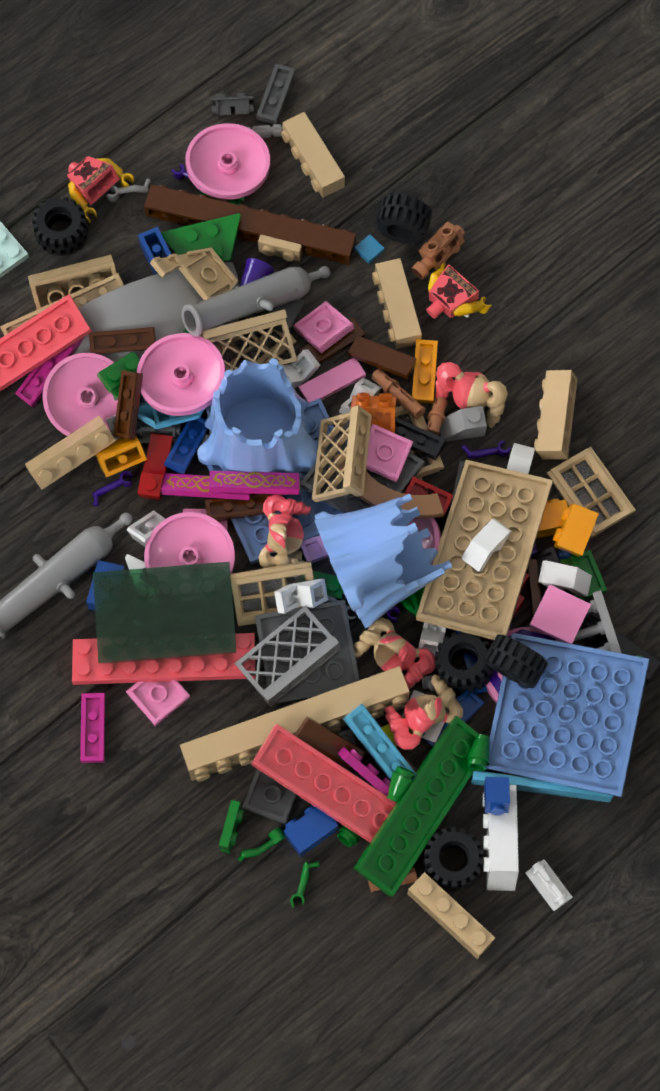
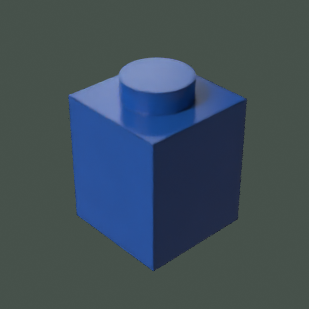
[484,777,510,815]

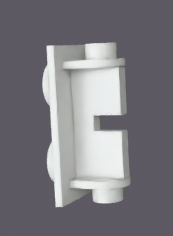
[525,859,573,911]

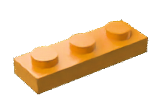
[412,339,438,404]

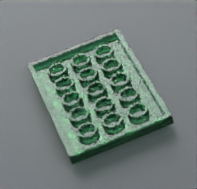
[93,562,237,664]

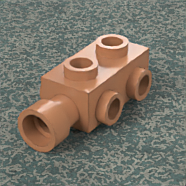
[411,221,465,280]

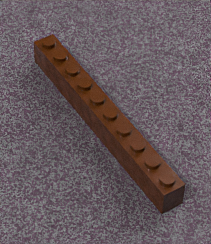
[144,184,356,265]

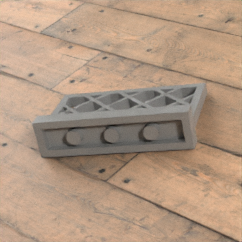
[235,606,341,707]

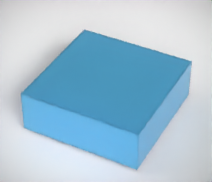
[354,234,385,264]

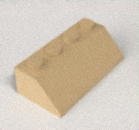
[28,255,117,310]

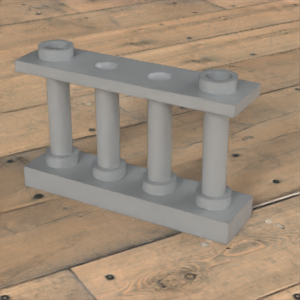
[559,590,622,654]

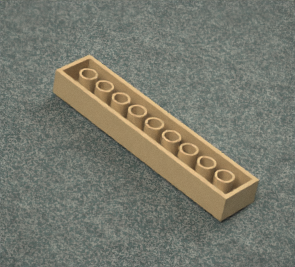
[180,666,410,782]

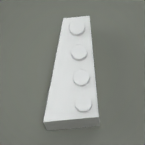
[482,785,519,891]

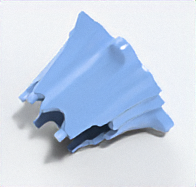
[197,358,329,473]
[315,493,452,629]

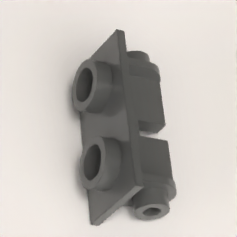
[211,93,254,116]
[136,421,181,444]

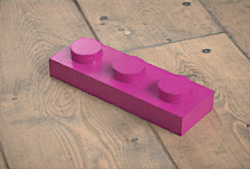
[80,693,105,763]
[337,746,390,796]

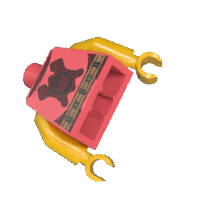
[67,157,134,223]
[426,263,492,319]

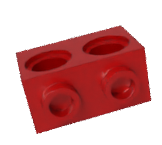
[405,477,454,519]

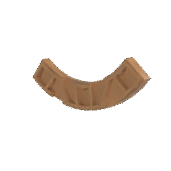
[334,454,443,519]

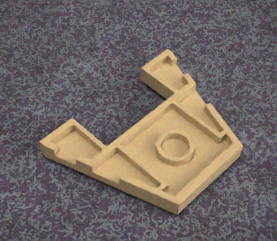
[150,247,238,300]

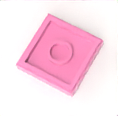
[293,301,354,353]
[366,424,413,482]
[529,584,591,644]
[126,680,191,727]

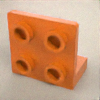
[351,393,396,433]

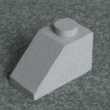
[440,406,487,442]

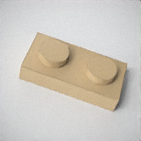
[258,234,302,262]

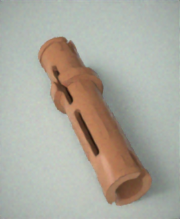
[371,369,425,419]

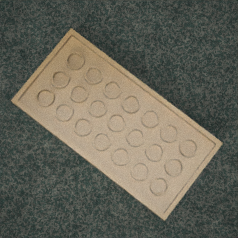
[416,460,553,640]

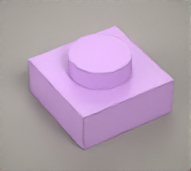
[300,535,328,563]

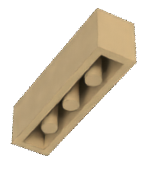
[281,112,345,198]
[372,258,422,349]
[534,370,578,460]
[25,416,116,490]
[407,872,495,959]

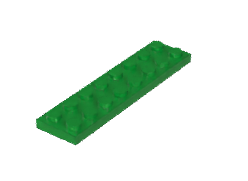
[354,716,479,897]

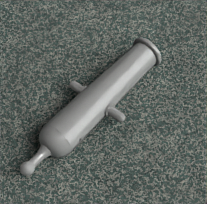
[182,266,330,336]
[0,513,133,638]

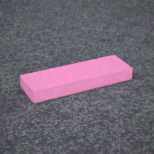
[299,358,366,403]

